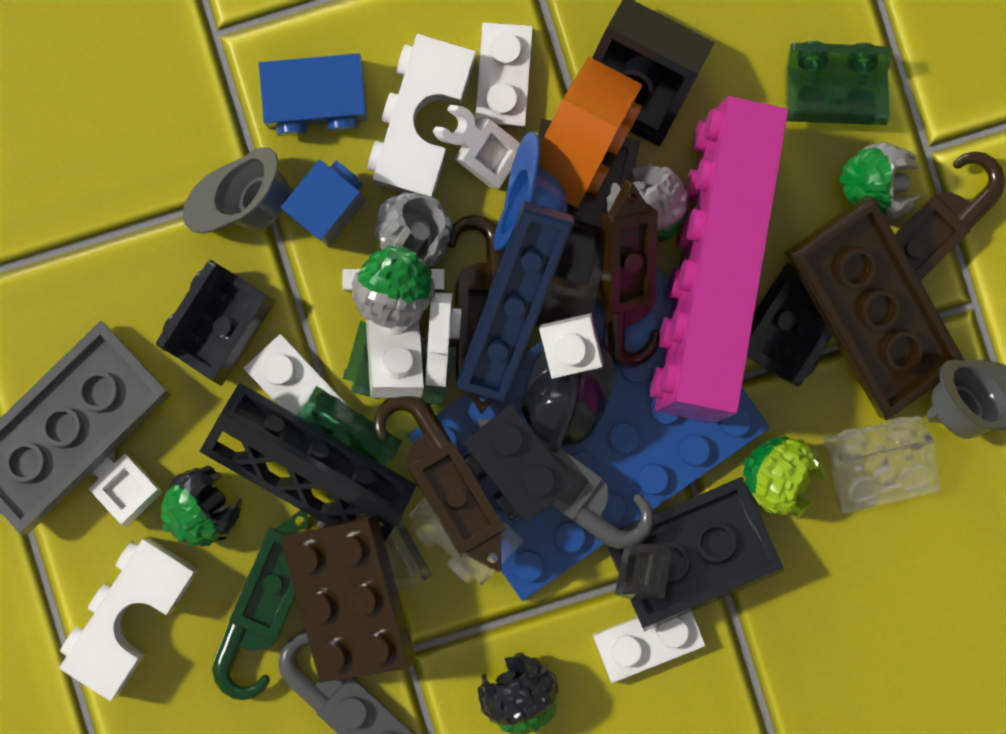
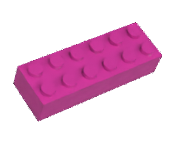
[650,96,788,423]

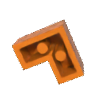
[538,57,643,208]

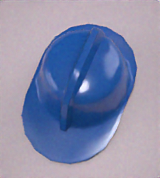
[493,131,567,251]

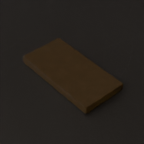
[785,195,965,421]

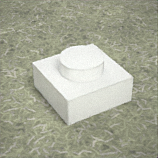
[539,313,604,379]

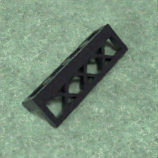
[199,382,417,542]

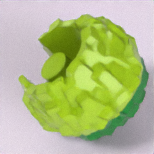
[743,435,826,516]

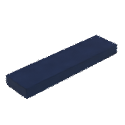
[457,200,574,403]

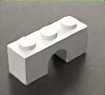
[367,34,476,197]
[59,537,200,702]

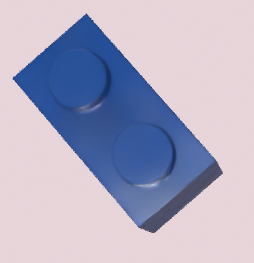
[258,53,368,136]
[280,159,366,247]

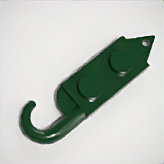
[212,510,310,701]

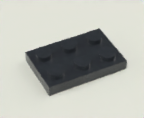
[606,477,784,632]

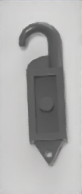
[478,418,654,549]
[278,632,416,734]

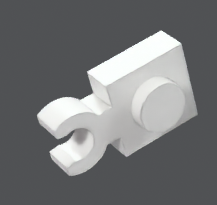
[433,105,520,189]
[425,292,462,387]
[89,450,163,527]

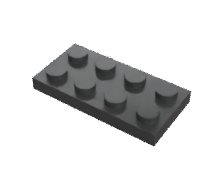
[0,321,172,536]

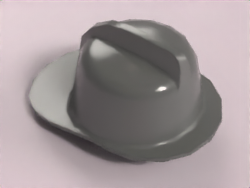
[183,147,294,234]
[926,360,1006,439]

